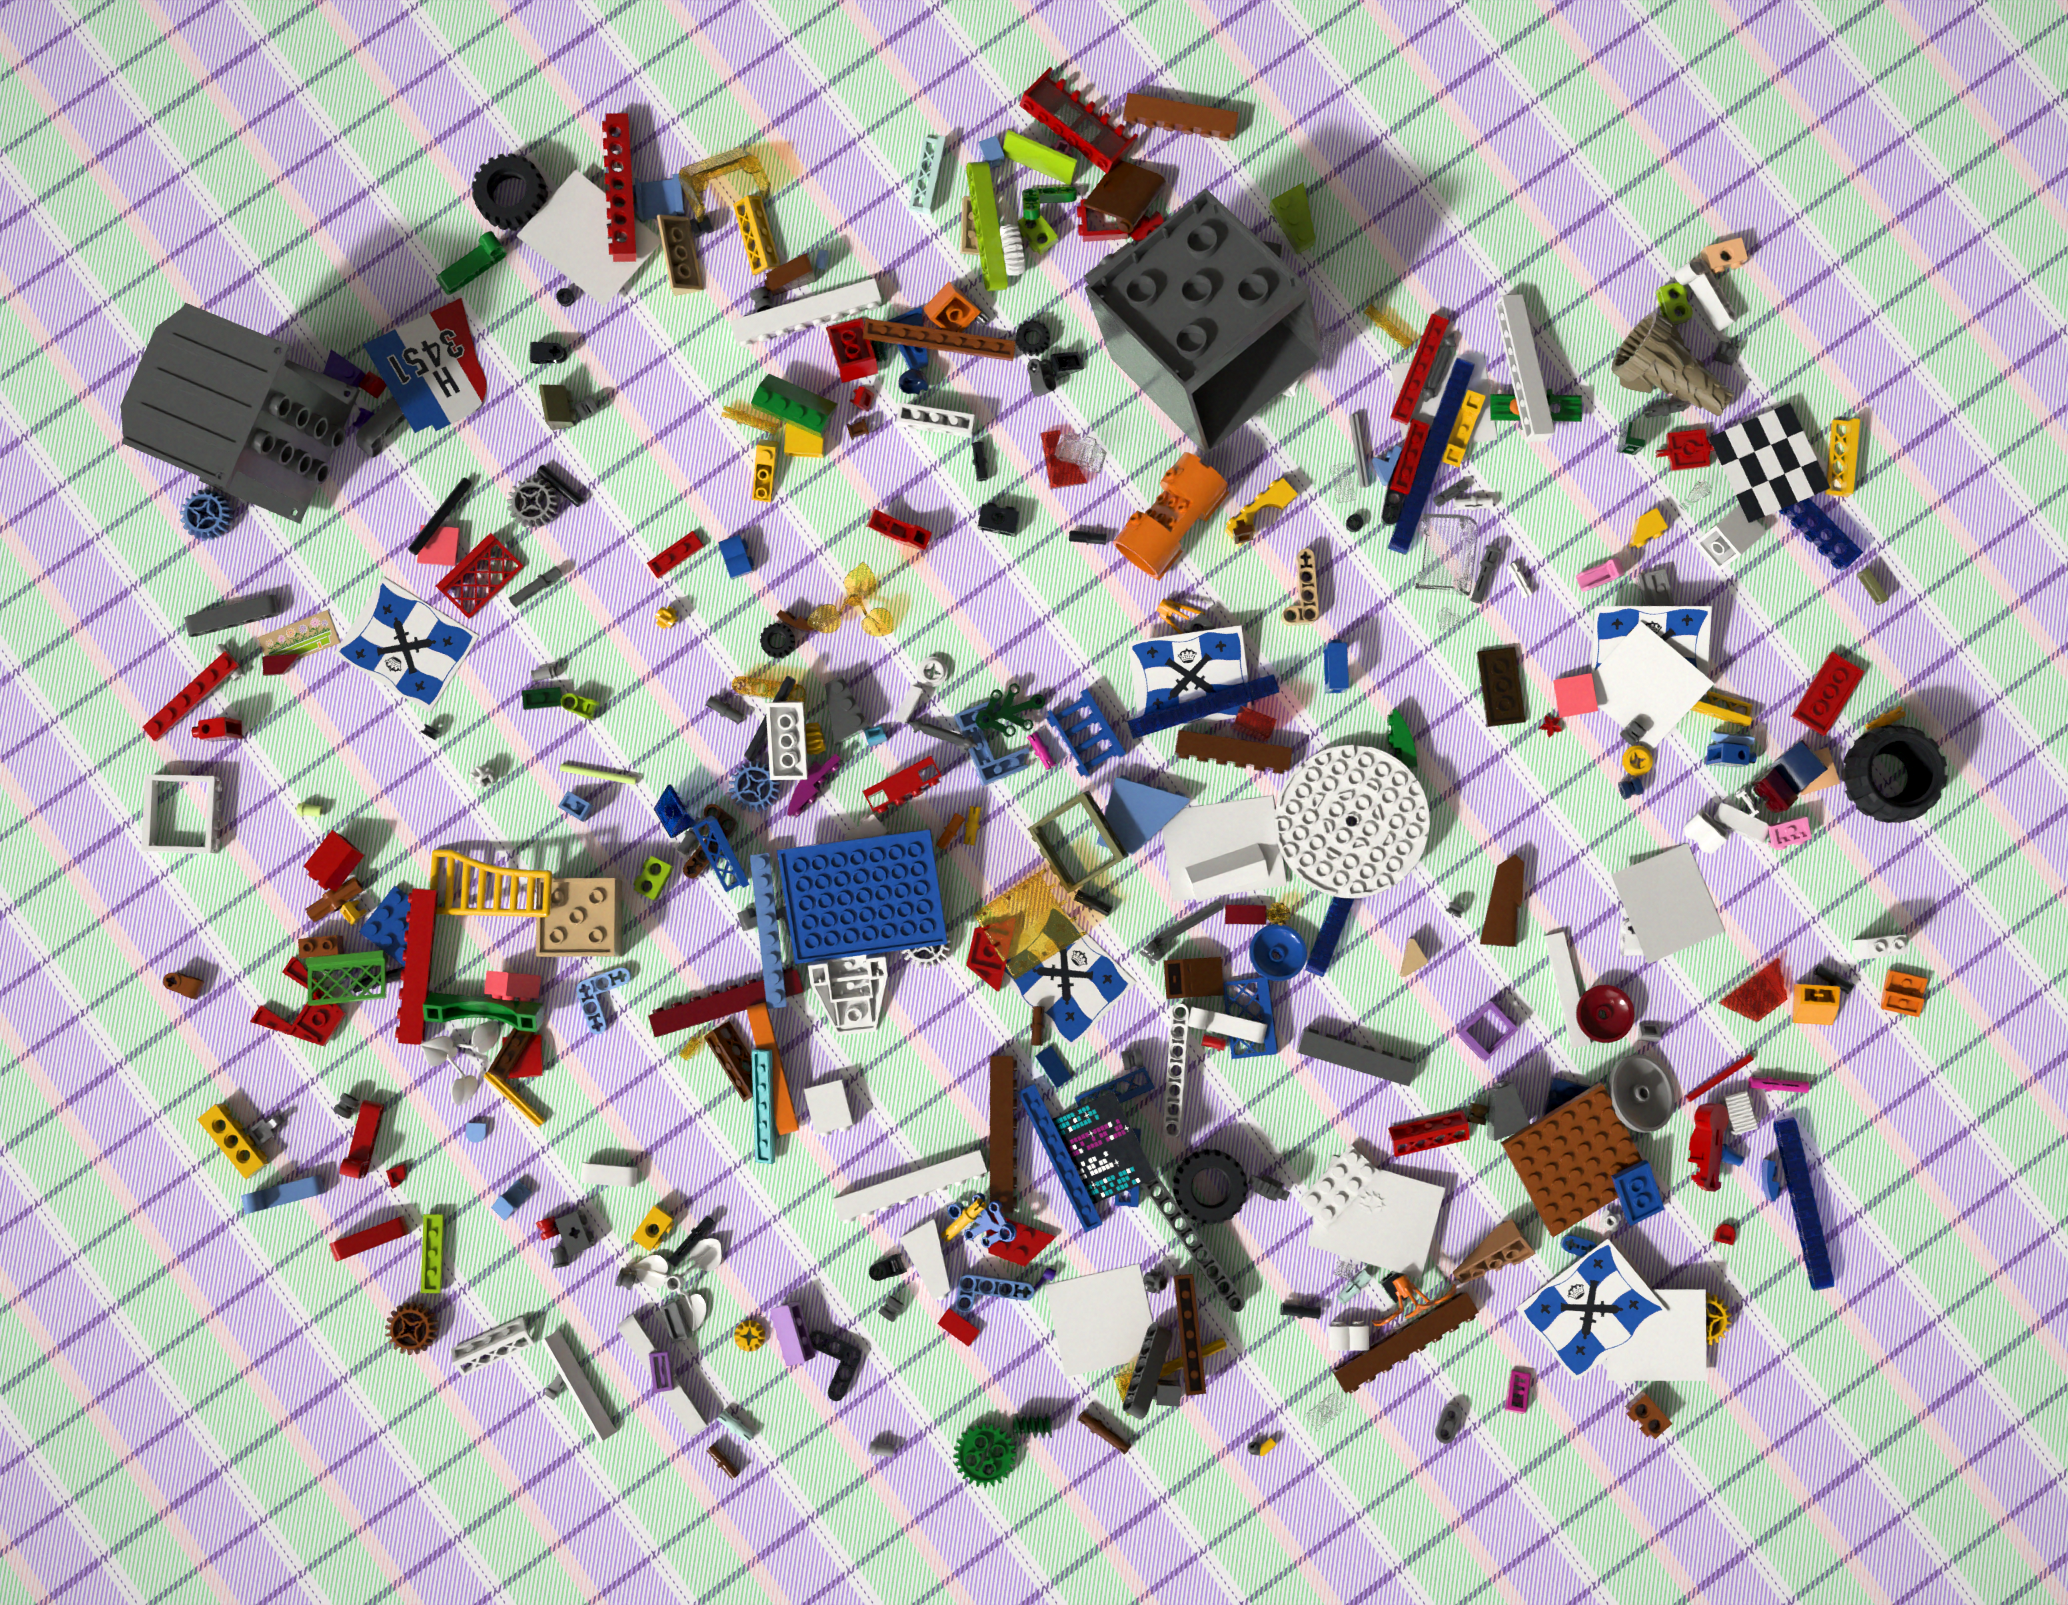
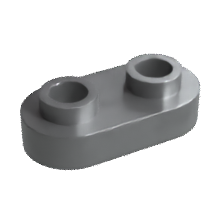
[1435,1404,1462,1444]

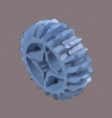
[179,489,233,541]
[729,761,781,813]

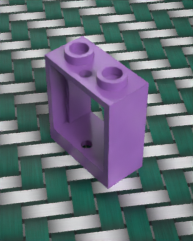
[1455,1001,1519,1062]

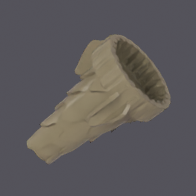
[1611,312,1734,416]

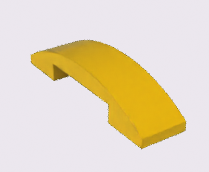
[1441,390,1486,468]

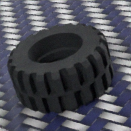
[472,153,548,231]
[1173,1149,1248,1225]

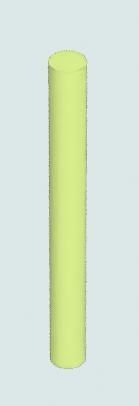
[560,763,637,785]

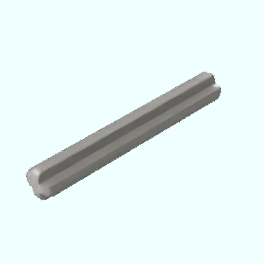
[1349,414,1370,488]

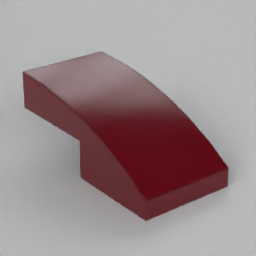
[1225,905,1267,925]

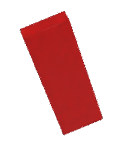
[646,531,705,579]

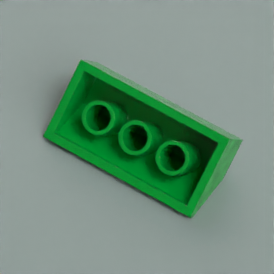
[751,373,838,439]

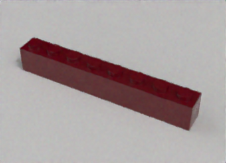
[648,967,805,1037]

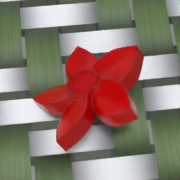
[1539,715,1562,738]

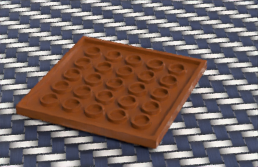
[1500,1082,1643,1237]

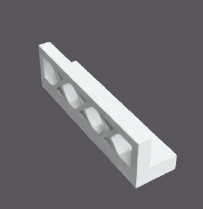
[451,1317,535,1377]

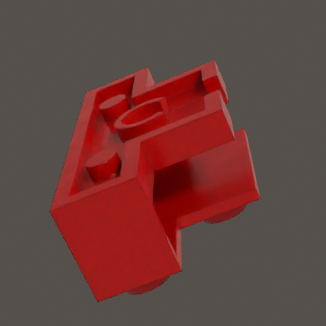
[862,756,942,814]

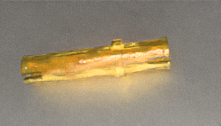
[1363,304,1413,350]
[721,405,779,435]

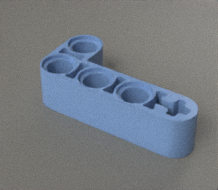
[241,1174,326,1215]
[956,1273,1034,1312]

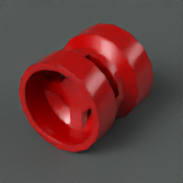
[536,1215,560,1241]

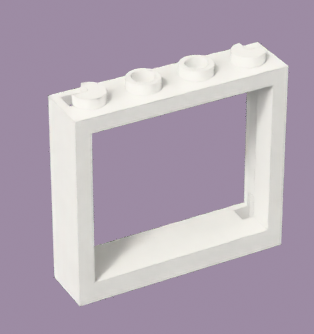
[141,774,223,854]

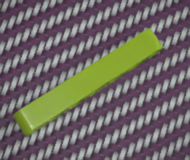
[966,161,1008,291]

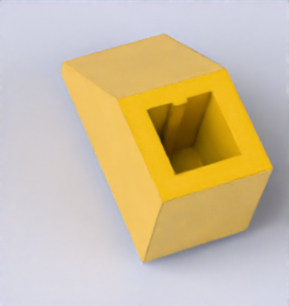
[1629,508,1668,549]

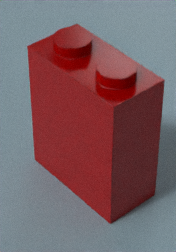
[303,830,365,892]

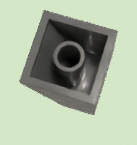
[1486,1080,1530,1141]

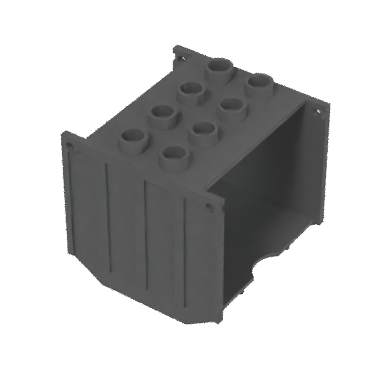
[120,302,360,524]

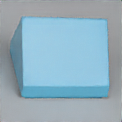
[864,725,888,747]

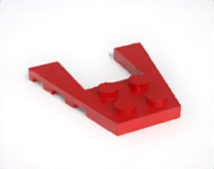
[250,956,347,1047]

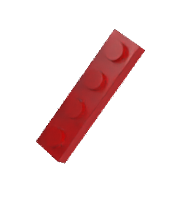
[1390,418,1430,495]

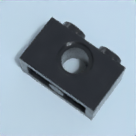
[977,502,1019,537]

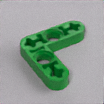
[1022,187,1077,220]

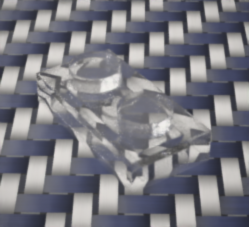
[1329,462,1356,504]

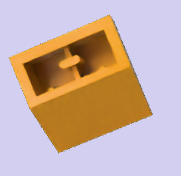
[1793,984,1840,1025]

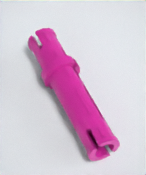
[1748,1076,1809,1093]

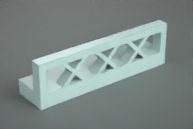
[908,135,946,215]

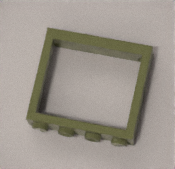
[1028,790,1129,894]

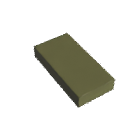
[1857,568,1889,606]

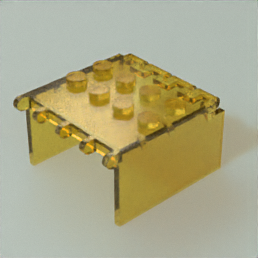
[973,868,1087,981]

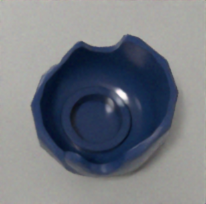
[898,369,929,395]

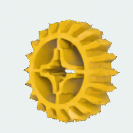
[1706,1292,1732,1345]

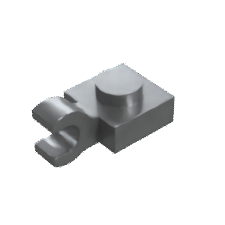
[247,1115,285,1146]

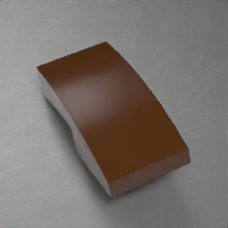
[776,609,816,633]

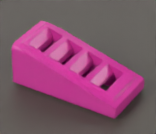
[1505,1370,1531,1414]

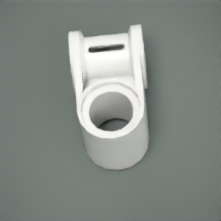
[1620,919,1643,956]

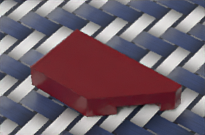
[262,654,300,676]

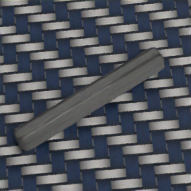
[1154,901,1223,946]

